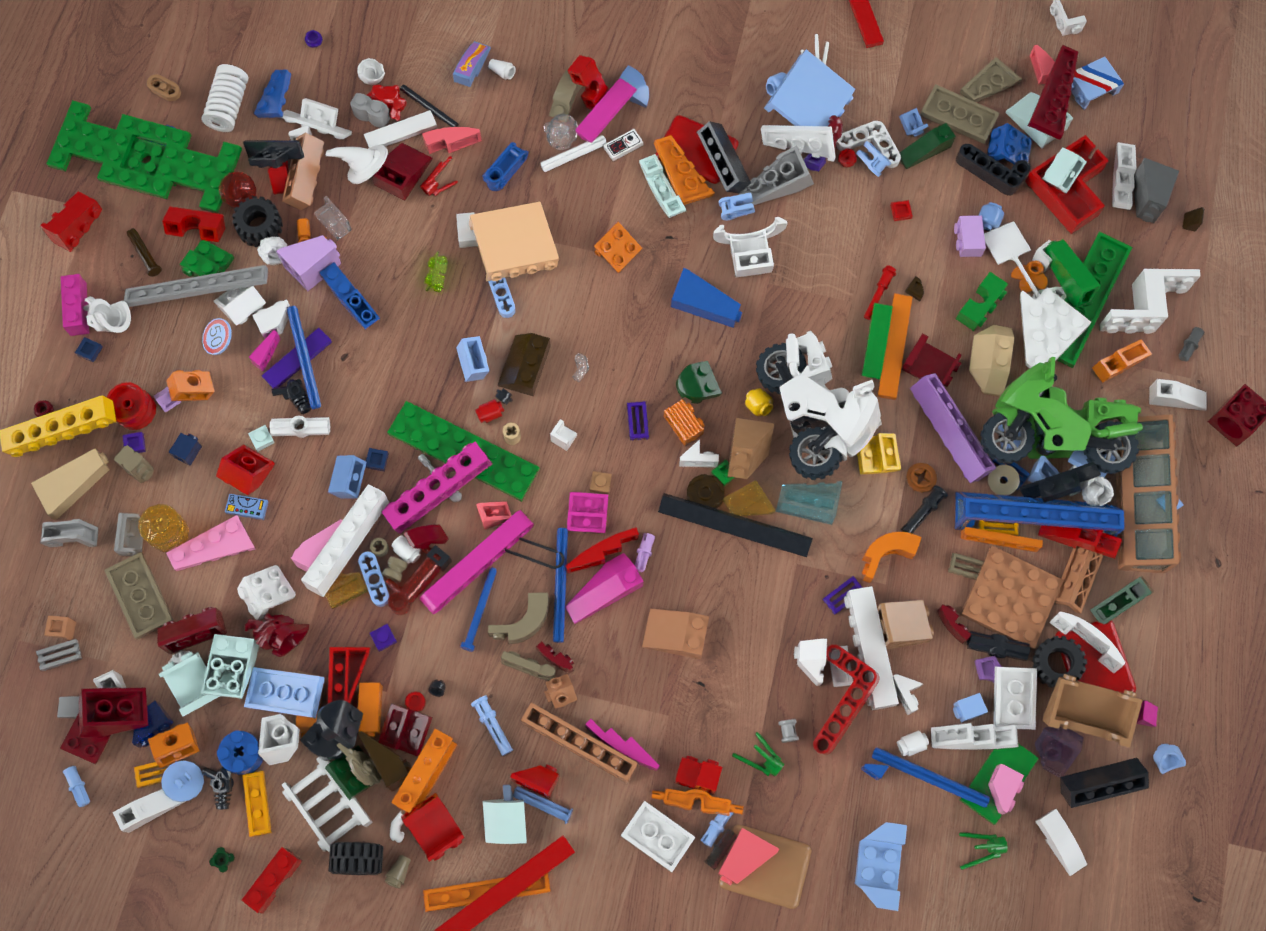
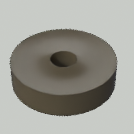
[988,465,1020,495]

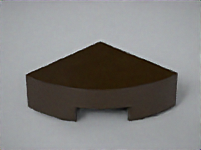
[905,276,924,301]

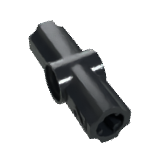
[966,631,1030,661]

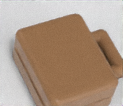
[719,824,812,909]

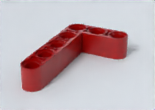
[813,645,880,755]

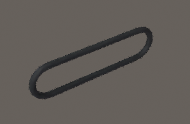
[504,537,565,569]

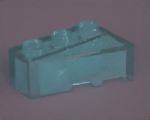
[775,481,843,525]

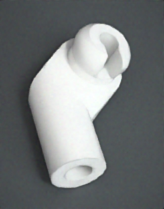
[390,810,406,843]

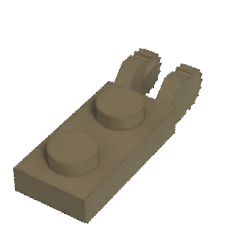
[501,651,556,681]

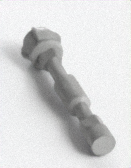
[418,454,462,502]

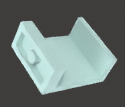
[159,651,220,716]

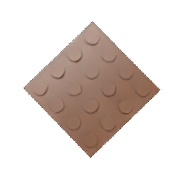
[960,546,1063,650]

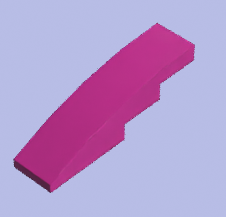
[585,719,660,771]

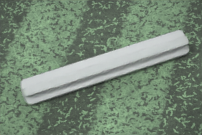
[541,135,606,172]

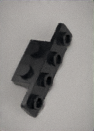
[243,140,305,168]
[1020,462,1101,503]

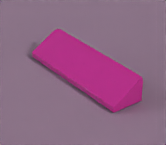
[575,78,637,143]

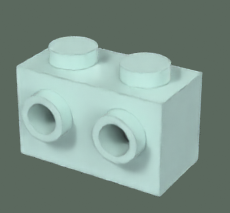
[1042,147,1086,193]

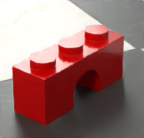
[567,55,609,110]
[162,206,226,242]
[241,847,303,914]

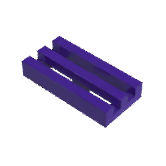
[627,401,649,440]
[822,576,863,615]

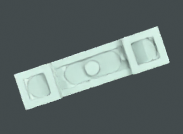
[639,154,686,218]

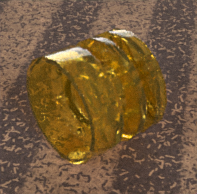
[138,504,189,552]

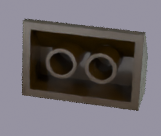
[498,333,551,397]

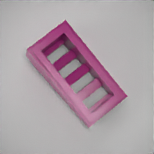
[249,330,281,372]

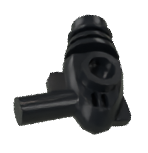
[272,379,311,414]
[202,767,234,810]

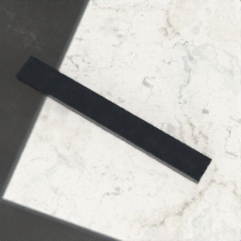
[658,493,813,558]

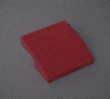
[378,704,433,756]

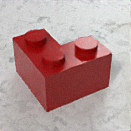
[674,756,723,795]

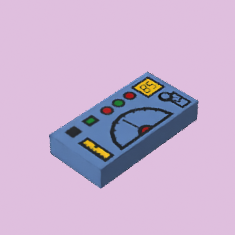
[225,494,268,520]

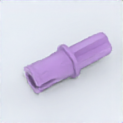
[635,533,655,572]

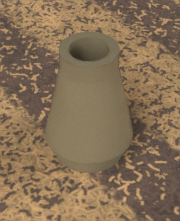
[385,855,411,889]

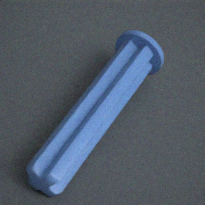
[513,786,573,824]

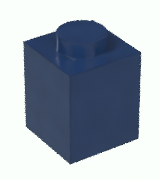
[169,433,202,466]

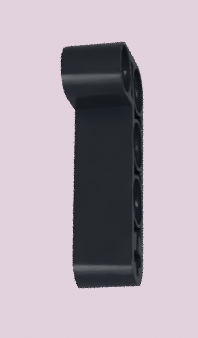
[956,144,1031,196]

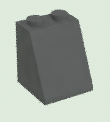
[1133,158,1179,223]

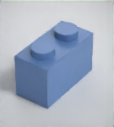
[328,455,367,499]

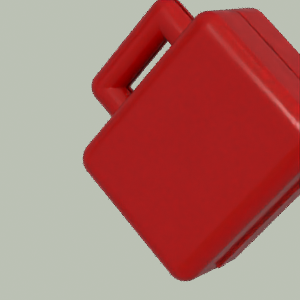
[655,115,739,184]
[1055,620,1136,693]

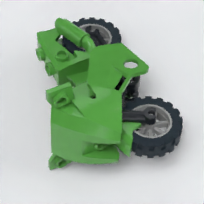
[980,357,1143,474]

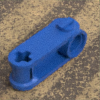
[483,142,529,191]

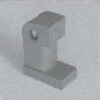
[40,519,98,547]

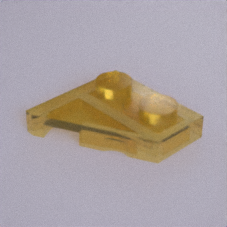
[723,480,776,516]
[325,572,368,609]

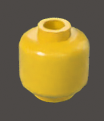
[745,388,773,416]

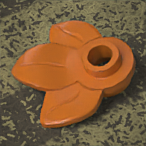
[1011,261,1048,293]

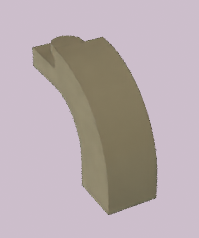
[549,64,584,122]
[488,593,549,644]

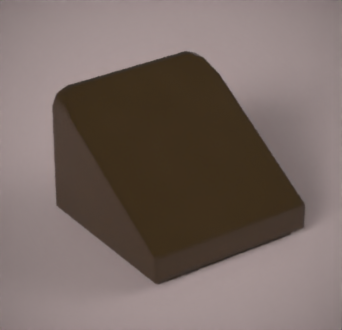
[1182,207,1205,232]

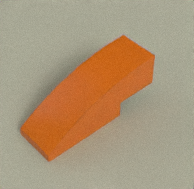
[1092,339,1152,383]

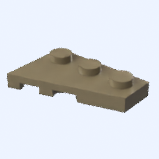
[960,57,1022,102]

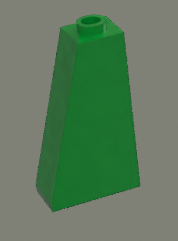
[1044,239,1100,309]

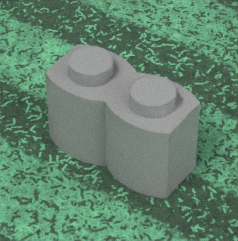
[350,93,390,128]

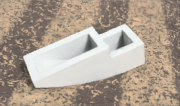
[1035,809,1087,876]

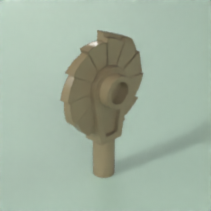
[337,743,380,786]

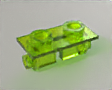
[424,252,448,292]

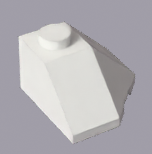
[794,639,827,686]
[258,714,300,765]

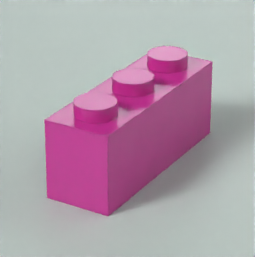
[60,274,89,336]

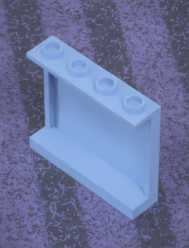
[764,49,855,126]

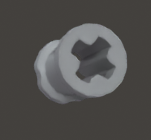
[778,719,799,743]

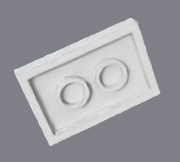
[993,667,1037,730]
[621,801,695,873]

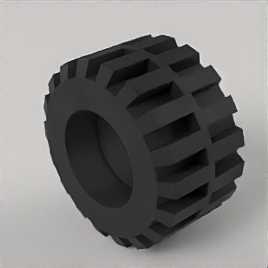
[232,196,283,247]
[1032,636,1087,688]
[328,842,383,875]

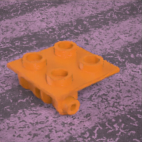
[594,222,642,273]

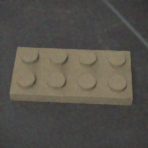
[920,84,1000,144]
[104,552,174,640]

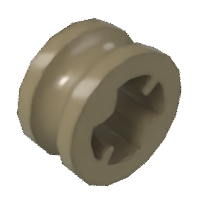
[370,538,389,557]

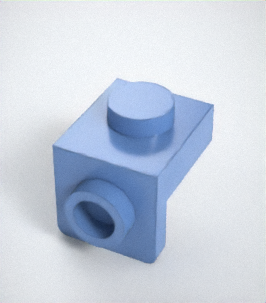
[899,108,929,137]

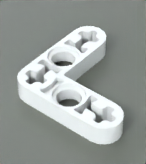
[836,121,901,168]

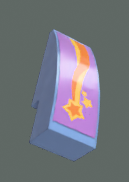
[453,41,491,87]

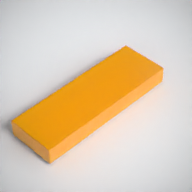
[242,771,272,837]

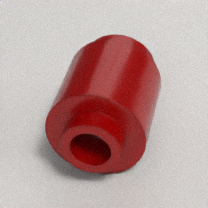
[475,399,504,423]

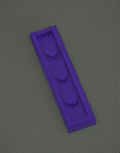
[261,328,332,389]

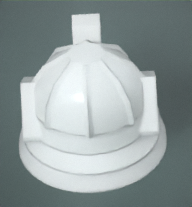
[83,296,131,333]

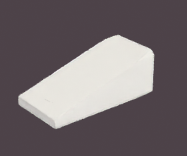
[456,212,478,248]

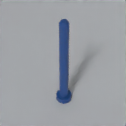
[460,567,497,652]

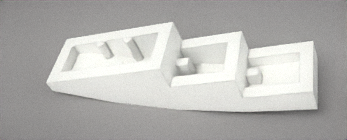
[1112,142,1136,210]
[931,723,1019,750]

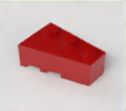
[328,647,371,704]

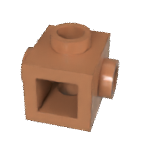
[544,674,577,709]

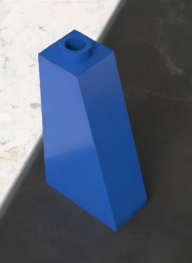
[671,268,742,328]

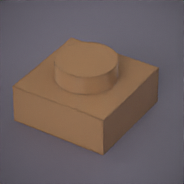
[590,471,612,494]

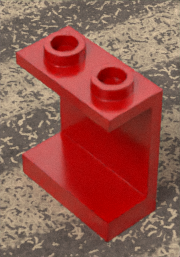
[401,793,465,862]

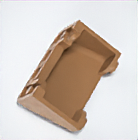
[1042,674,1143,748]

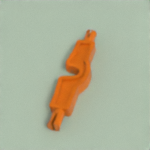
[652,789,744,816]

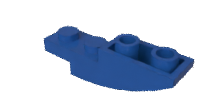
[319,262,380,330]

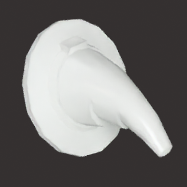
[325,145,388,184]

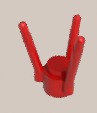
[420,156,458,197]

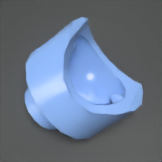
[1153,744,1186,774]

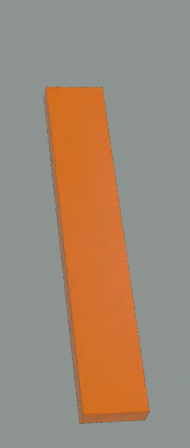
[877,293,913,400]
[423,873,551,912]

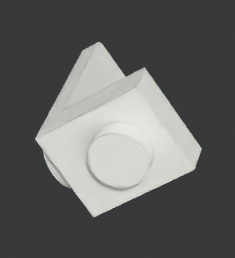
[1050,0,1087,36]

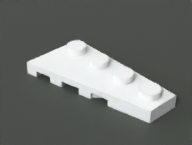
[761,125,836,162]

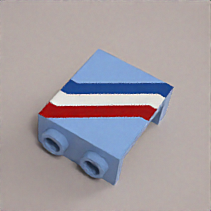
[1071,57,1124,110]

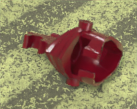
[245,613,309,657]

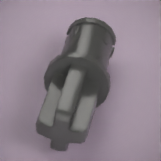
[1179,327,1205,362]

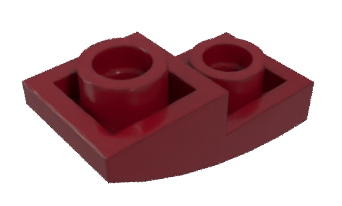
[404,525,449,549]
[937,604,971,644]
[536,642,574,673]

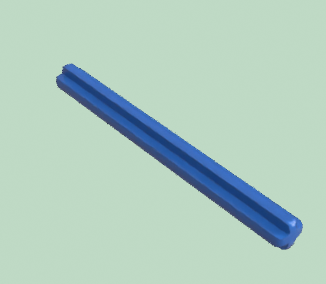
[287,306,321,409]
[553,528,568,643]
[872,748,990,807]

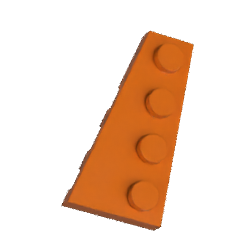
[654,135,715,205]

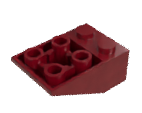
[372,143,433,201]

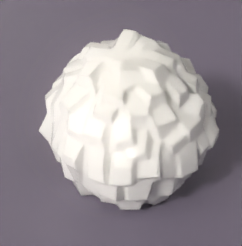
[257,237,287,265]
[1082,476,1114,507]

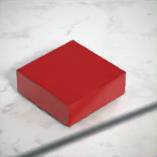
[890,200,913,221]

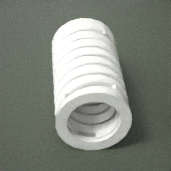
[201,64,249,132]

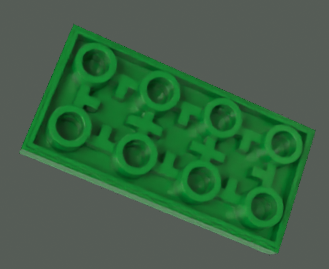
[960,743,1039,825]

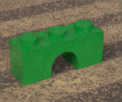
[956,272,1008,331]

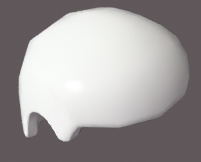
[357,58,385,85]

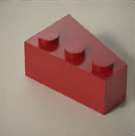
[40,191,102,252]

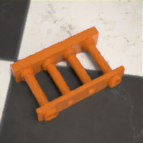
[391,729,458,813]

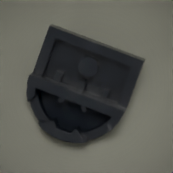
[317,700,363,749]
[300,721,345,761]

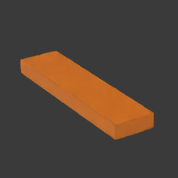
[960,527,1043,552]

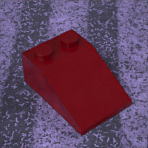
[79,687,148,737]

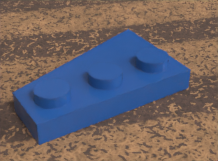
[254,69,291,118]

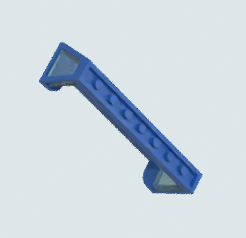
[955,492,1124,537]

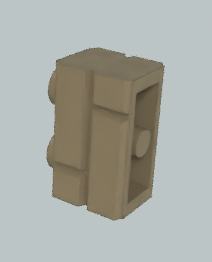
[114,445,154,483]

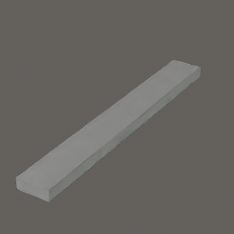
[124,265,268,307]

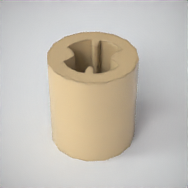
[502,423,521,445]

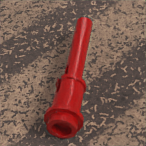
[864,265,896,320]

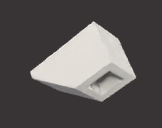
[252,299,290,339]

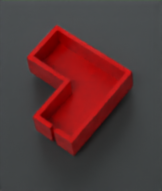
[1025,135,1109,234]

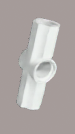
[270,416,331,438]

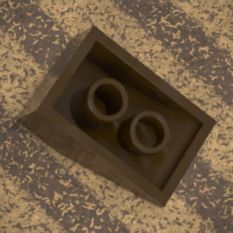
[358,731,412,792]

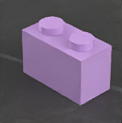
[954,216,986,257]

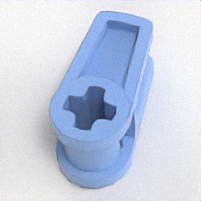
[856,141,892,177]
[718,193,755,221]

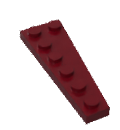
[1027,45,1079,140]

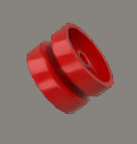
[107,382,157,430]

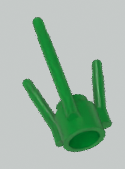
[732,732,785,777]
[959,832,1008,870]

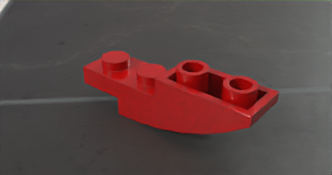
[1038,525,1122,559]

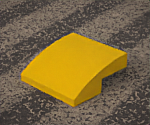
[857,433,901,474]

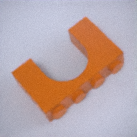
[296,683,383,738]

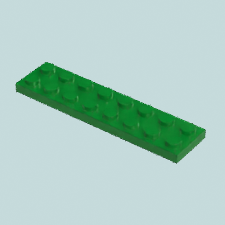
[1057,231,1133,368]
[387,401,540,502]

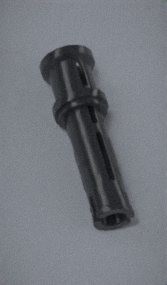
[900,485,948,534]

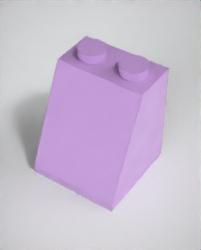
[276,235,341,291]

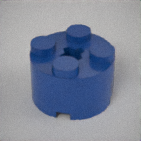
[217,730,264,775]

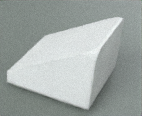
[289,125,312,141]

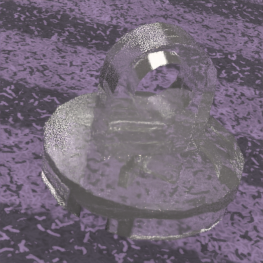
[544,114,578,150]

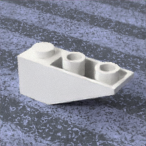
[1149,379,1207,411]
[113,789,186,833]

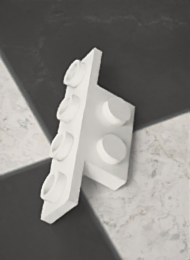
[281,98,352,139]

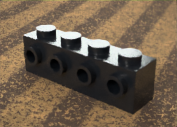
[697,121,751,194]
[1060,758,1149,808]

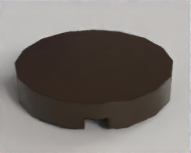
[687,474,725,509]

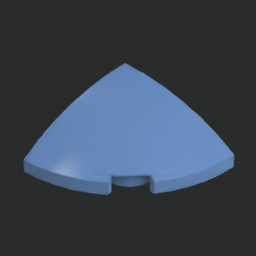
[620,65,649,107]

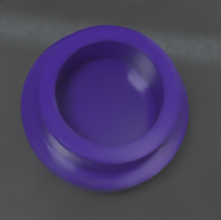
[305,30,323,48]

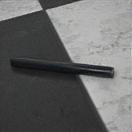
[400,84,458,127]

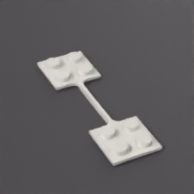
[984,221,1060,297]

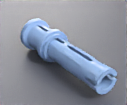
[471,695,513,756]

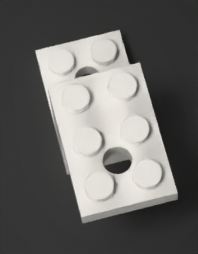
[1100,269,1200,334]

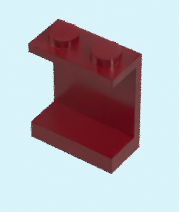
[901,333,962,387]

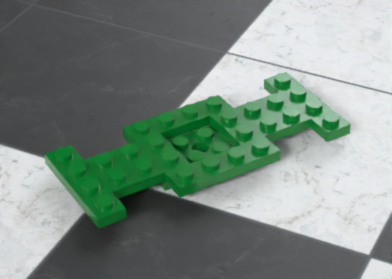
[46,100,242,213]

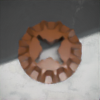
[906,463,937,493]

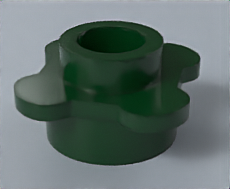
[209,847,235,873]

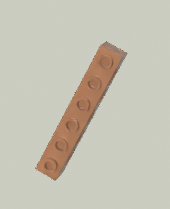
[521,702,638,784]

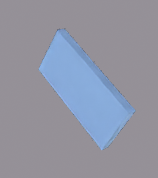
[244,667,325,718]

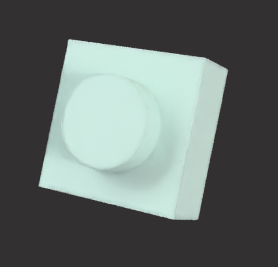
[248,425,275,451]

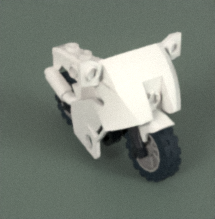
[756,331,882,480]

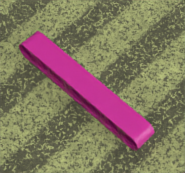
[420,510,534,614]

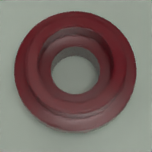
[34,400,54,417]

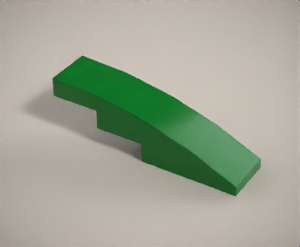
[861,303,893,379]

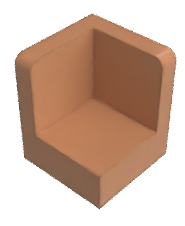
[44,616,76,641]

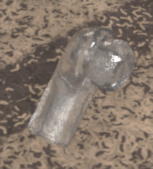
[572,353,589,382]

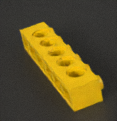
[0,395,116,457]

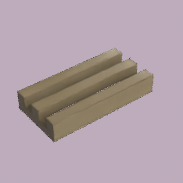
[948,553,984,580]

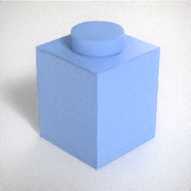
[953,693,988,723]

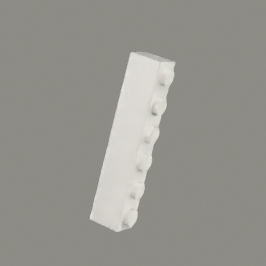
[301,484,389,597]
[844,586,899,710]

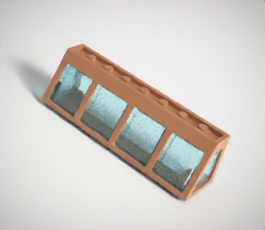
[1115,415,1181,573]

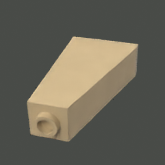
[31,448,110,520]

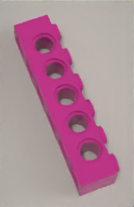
[382,442,492,534]

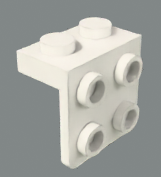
[237,565,296,620]

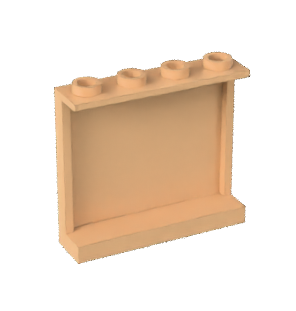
[469,202,559,281]

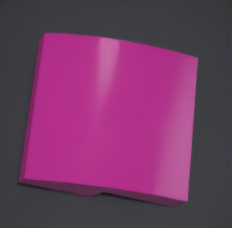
[567,492,608,533]

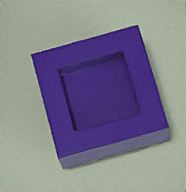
[804,154,826,172]
[123,432,146,453]
[370,624,397,652]

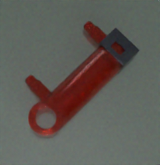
[385,545,452,615]

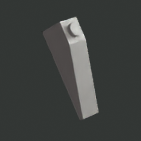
[739,146,814,205]

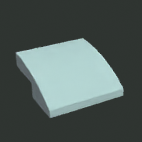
[483,799,527,844]

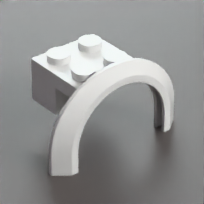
[713,217,787,278]

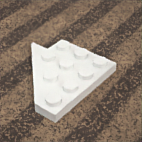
[1020,287,1091,368]

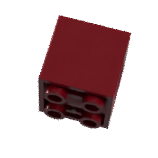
[1207,384,1266,447]

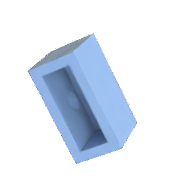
[456,336,489,382]

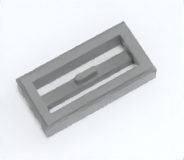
[36,639,82,671]

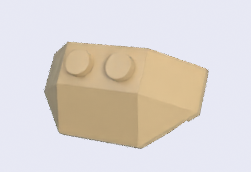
[969,325,1014,397]

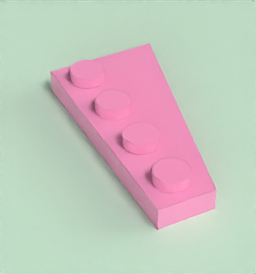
[166,515,255,571]

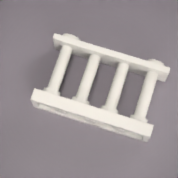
[282,757,373,853]

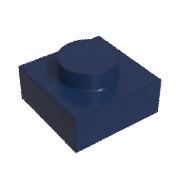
[75,337,103,363]
[366,448,389,471]

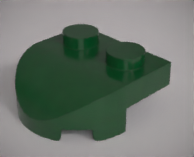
[676,361,722,404]

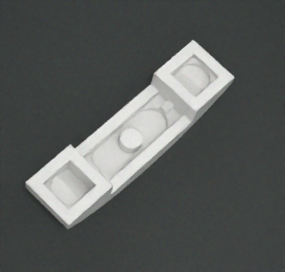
[1049,612,1125,673]

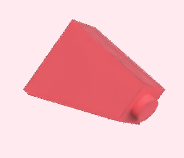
[718,828,779,886]

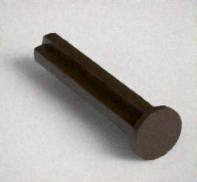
[127,228,162,277]

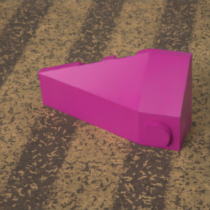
[565,553,644,624]

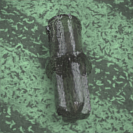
[704,829,737,870]

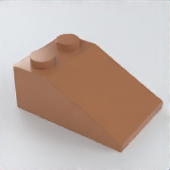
[642,609,709,659]

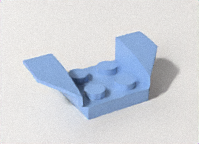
[855,822,907,911]

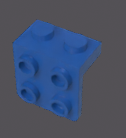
[987,123,1032,165]

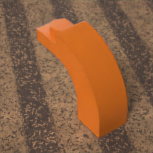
[862,532,922,583]

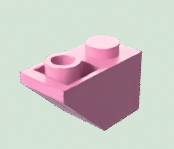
[988,764,1024,815]

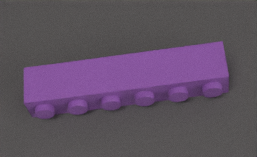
[910,373,996,483]

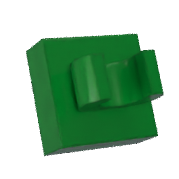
[711,459,735,487]

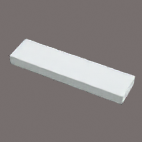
[364,110,437,148]

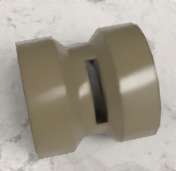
[382,556,408,582]

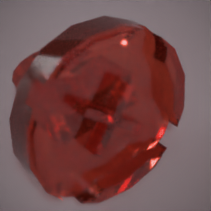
[219,172,256,208]

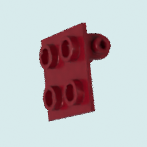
[60,713,112,764]

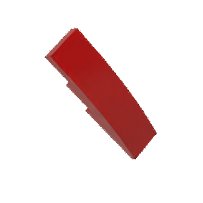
[566,527,639,574]

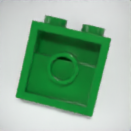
[180,240,234,277]

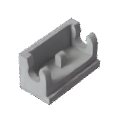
[114,513,146,556]

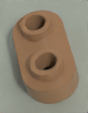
[147,74,181,101]

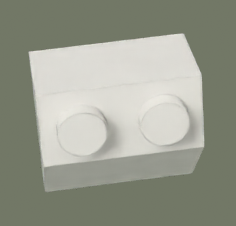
[214,286,266,326]

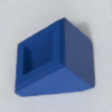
[861,764,889,780]

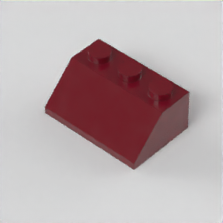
[157,607,227,654]

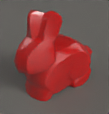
[367,84,407,122]

